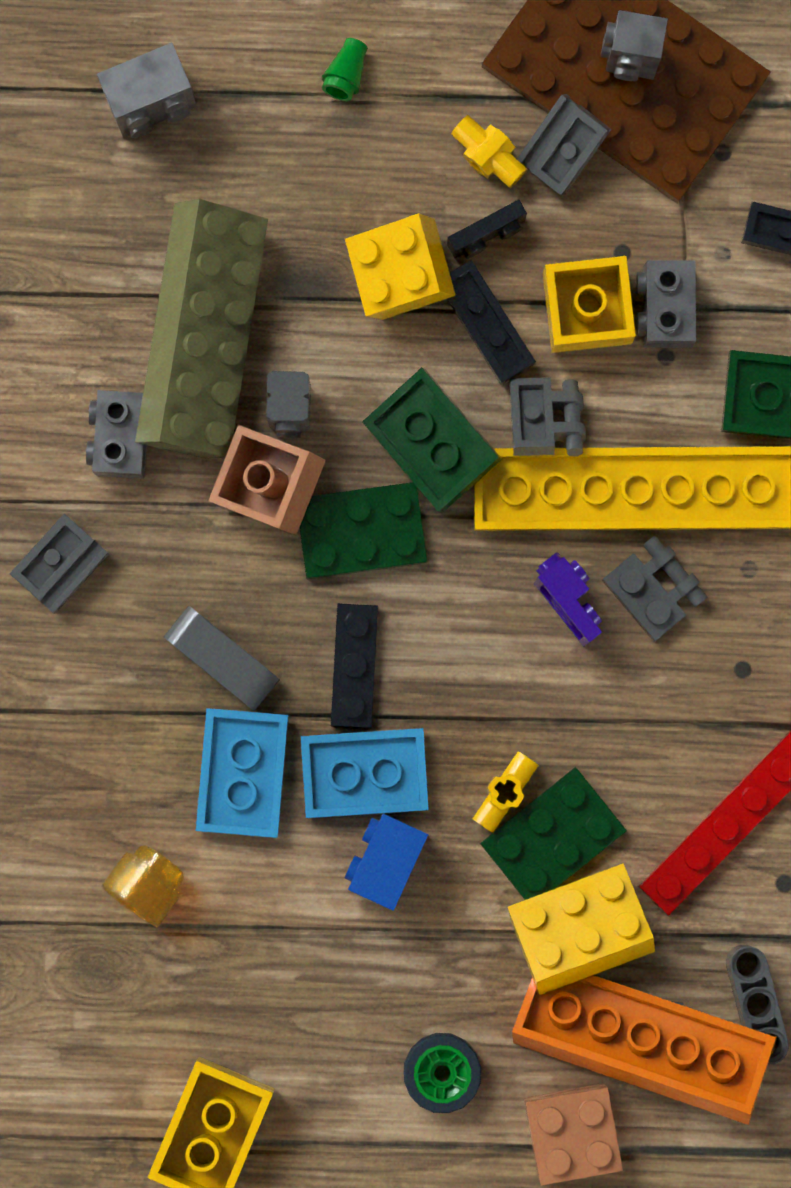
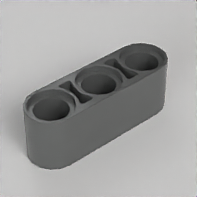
[163,606,280,711]
[726,945,789,1065]

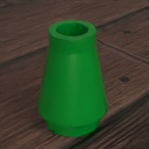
[322,38,368,101]

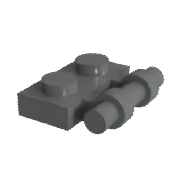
[510,377,586,457]
[602,535,707,642]

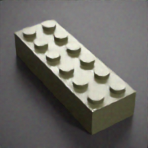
[135,199,268,459]

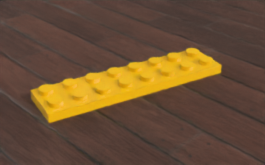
[474,446,791,531]

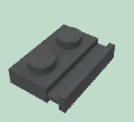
[517,94,612,195]
[10,513,109,614]

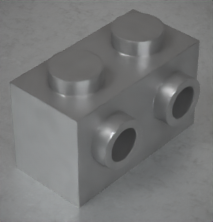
[601,10,668,81]
[636,260,696,348]
[86,390,147,479]

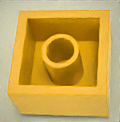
[345,213,456,320]
[543,256,636,353]

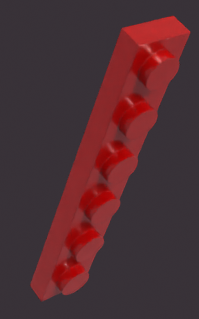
[638,730,791,916]

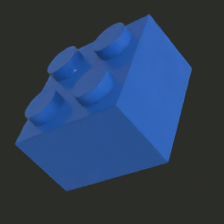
[344,814,429,911]

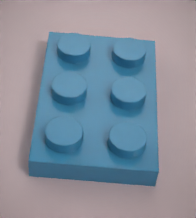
[196,708,289,838]
[301,728,429,818]

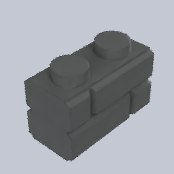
[266,371,311,439]

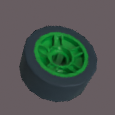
[404,1033,481,1113]

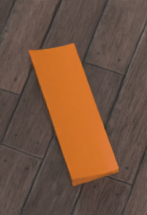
[512,975,776,1125]

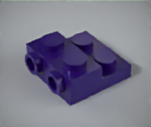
[534,552,602,647]

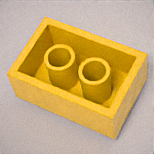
[507,863,655,995]
[147,1057,275,1188]

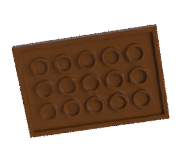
[481,0,771,204]

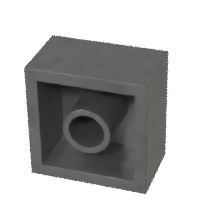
[97,42,197,138]

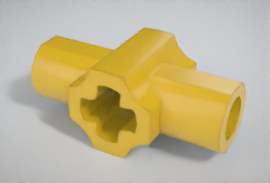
[451,115,528,189]
[472,751,539,833]

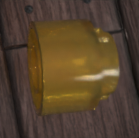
[101,845,184,928]

